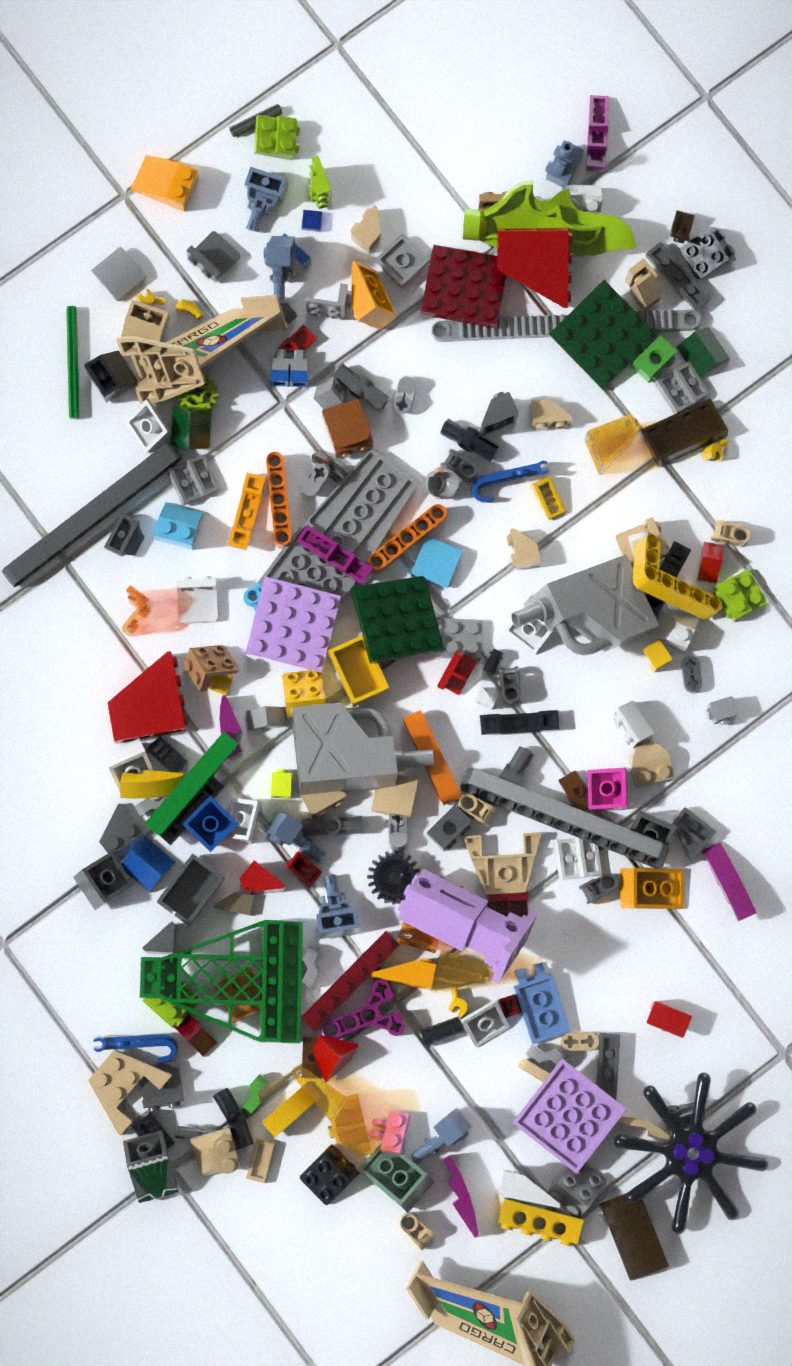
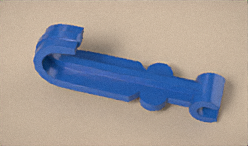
[471,460,550,503]
[93,1034,178,1063]

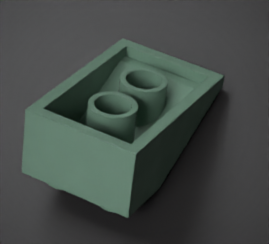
[358,1142,434,1213]

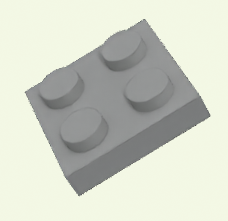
[374,234,429,288]
[442,618,483,660]

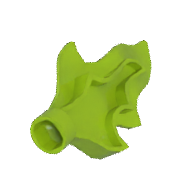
[462,180,637,256]

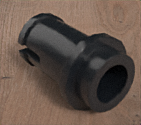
[482,649,504,675]

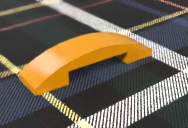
[228,472,266,551]

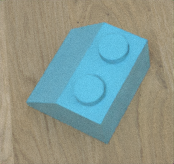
[153,502,203,550]

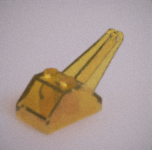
[292,1066,372,1157]

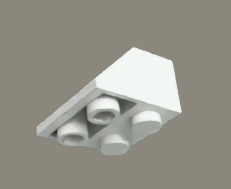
[562,185,602,213]
[610,700,654,748]

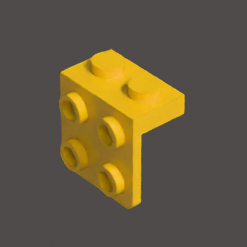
[282,670,326,719]

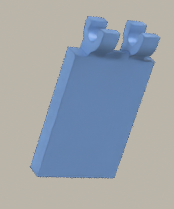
[513,962,571,1044]

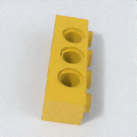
[497,1198,584,1247]

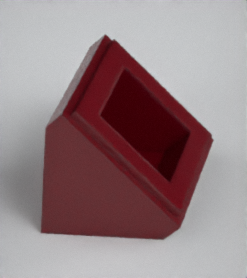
[499,994,522,1018]

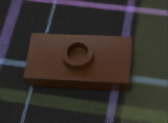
[558,770,589,811]
[302,1037,322,1079]

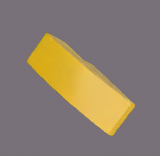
[120,770,183,799]
[262,1082,321,1137]

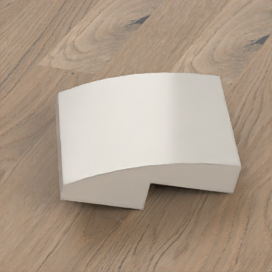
[554,838,602,880]

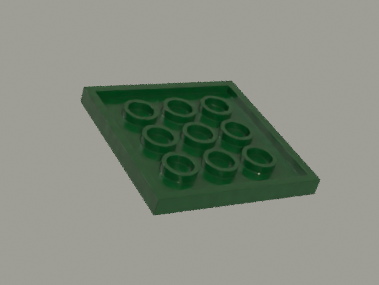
[548,279,658,390]
[350,576,445,664]

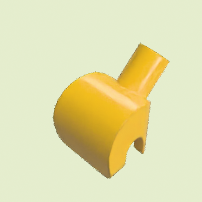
[136,289,166,307]
[702,439,729,462]
[448,988,468,1019]

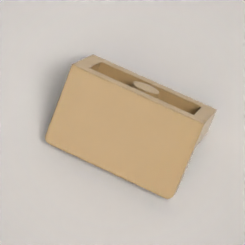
[624,258,658,287]

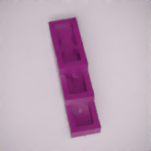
[586,95,609,172]
[296,525,375,585]
[702,842,757,922]
[442,1155,479,1238]

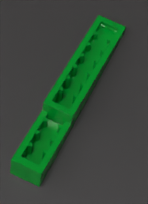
[144,732,239,837]

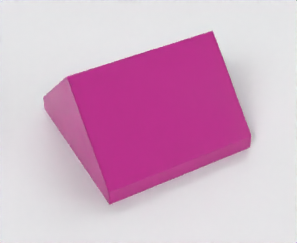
[587,767,628,811]

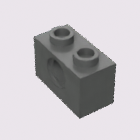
[426,805,472,851]

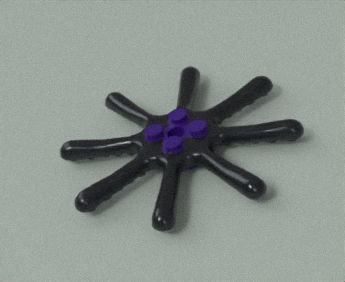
[614,1072,768,1234]

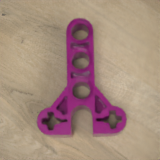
[323,979,405,1038]

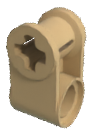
[711,520,750,547]
[458,794,497,827]
[399,1213,436,1251]

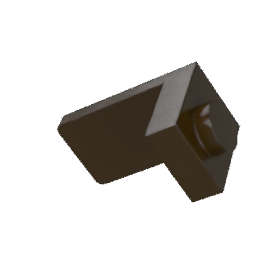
[670,209,695,243]

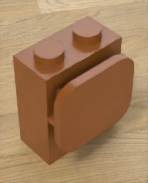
[321,398,373,459]

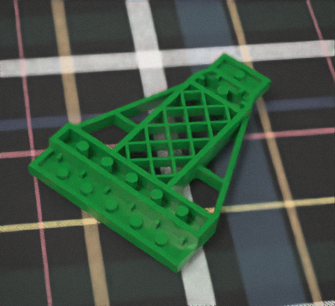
[139,920,303,1044]

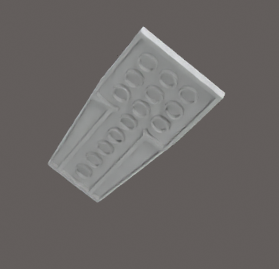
[258,450,417,604]

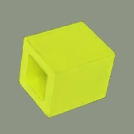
[271,769,292,799]

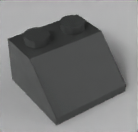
[480,391,519,436]
[73,851,134,910]

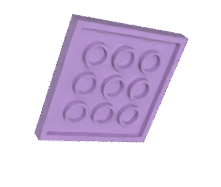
[245,576,342,673]
[512,1058,627,1174]

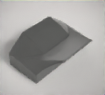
[104,513,145,557]

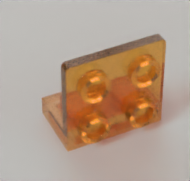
[121,585,152,636]

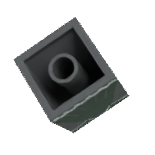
[123,1130,178,1203]

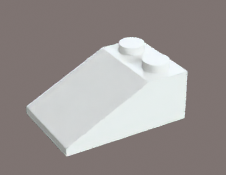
[497,1167,560,1208]

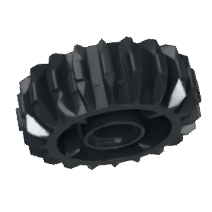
[367,850,420,905]

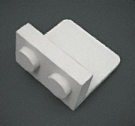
[176,576,218,623]

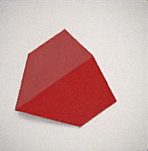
[313,1035,358,1084]

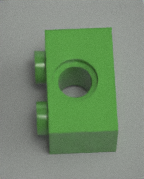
[631,335,677,382]

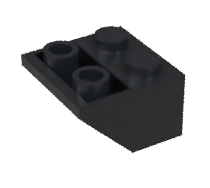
[84,350,139,403]

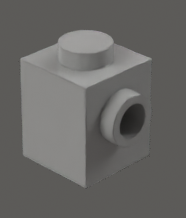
[706,696,738,725]

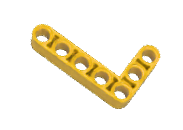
[633,534,722,620]

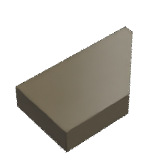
[214,892,254,916]

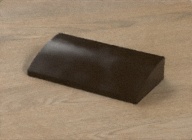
[641,398,728,467]
[599,1192,669,1281]

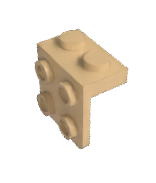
[615,517,669,568]

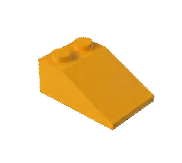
[131,155,199,212]
[351,261,397,330]
[620,868,684,909]
[371,958,436,990]

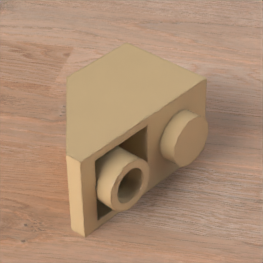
[350,204,381,253]
[630,272,662,311]
[530,399,572,430]
[506,528,541,570]
[300,791,347,818]

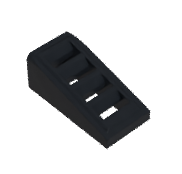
[146,735,189,773]
[133,1110,175,1148]

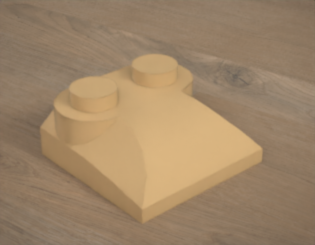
[190,1127,240,1177]

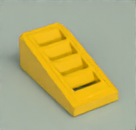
[530,476,566,520]

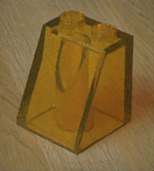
[584,414,640,475]
[430,950,491,993]

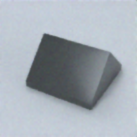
[630,811,677,846]
[142,921,177,955]

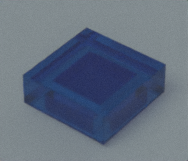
[301,210,322,232]

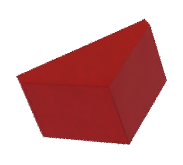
[697,542,723,584]
[285,851,322,887]

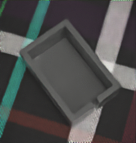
[156,853,226,927]

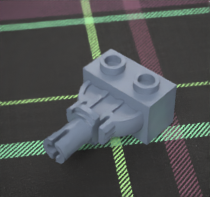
[545,140,584,187]
[244,167,289,232]
[263,236,295,300]
[264,812,326,863]
[316,874,360,939]
[411,1107,472,1163]

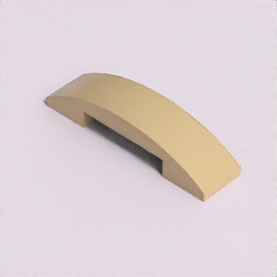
[617,1116,669,1140]

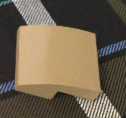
[371,775,419,818]

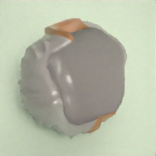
[424,467,462,499]

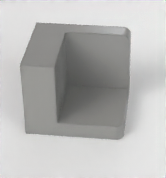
[313,377,346,409]

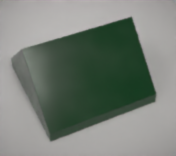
[676,327,730,377]
[171,406,212,450]

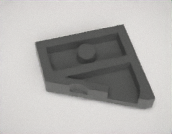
[99,803,143,855]
[672,807,716,862]

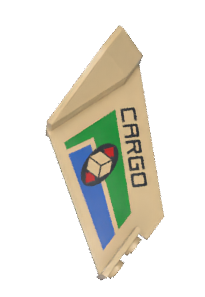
[116,295,288,405]
[406,1261,575,1366]

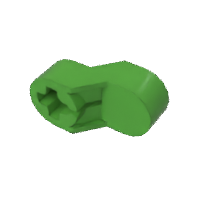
[241,1073,268,1116]

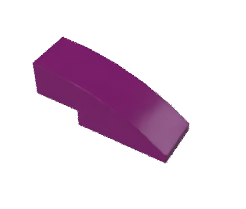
[219,695,243,761]

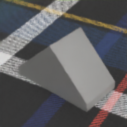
[246,706,288,731]

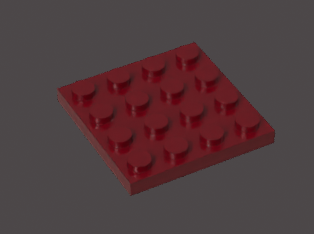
[420,244,506,329]

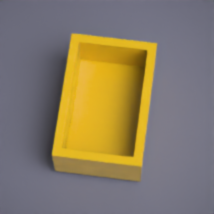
[328,635,389,707]

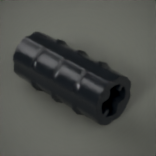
[420,1016,464,1047]

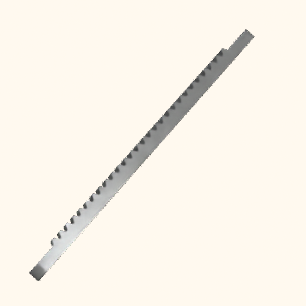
[431,309,701,342]

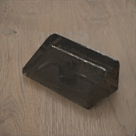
[312,450,349,484]

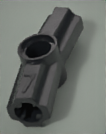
[440,418,499,462]
[212,1087,254,1150]

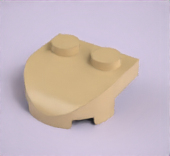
[629,741,675,787]

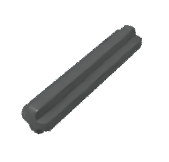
[229,104,282,137]

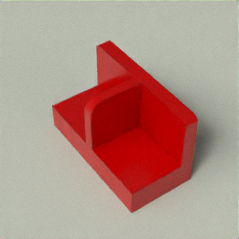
[436,650,477,695]
[646,1001,692,1038]

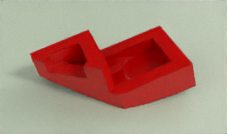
[277,324,318,352]

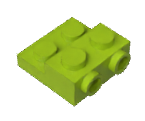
[254,114,300,160]
[308,155,332,209]
[713,569,768,622]
[142,982,199,1028]

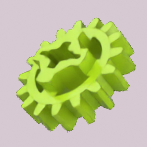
[177,374,219,408]

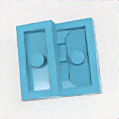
[411,535,463,588]

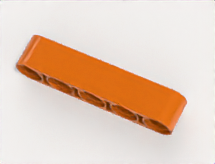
[266,451,292,549]
[368,504,447,574]
[402,710,462,806]

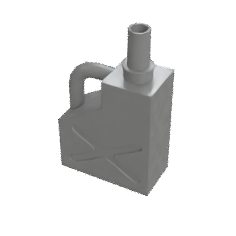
[511,554,659,656]
[292,702,434,795]

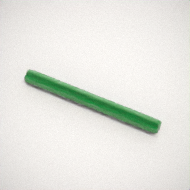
[66,305,80,419]

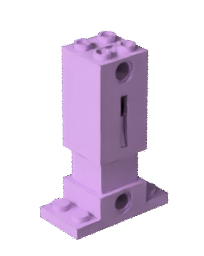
[398,869,538,984]

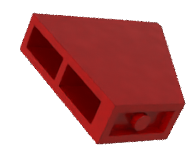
[497,228,572,308]
[107,651,189,744]

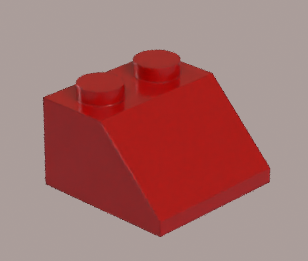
[239,860,286,895]

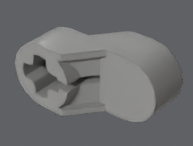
[393,375,415,414]
[301,463,331,496]
[135,796,168,817]
[388,814,407,853]
[302,945,320,988]
[525,1044,568,1065]

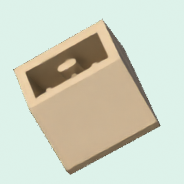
[121,299,170,342]

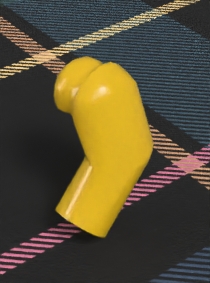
[175,299,204,321]

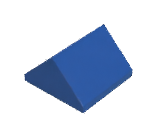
[182,795,239,852]
[121,836,176,892]

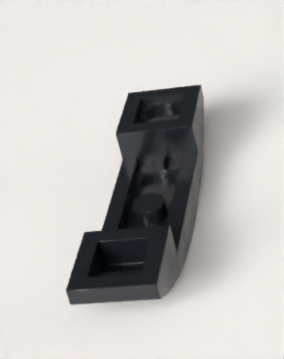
[645,541,691,617]
[479,710,560,735]
[161,777,225,846]

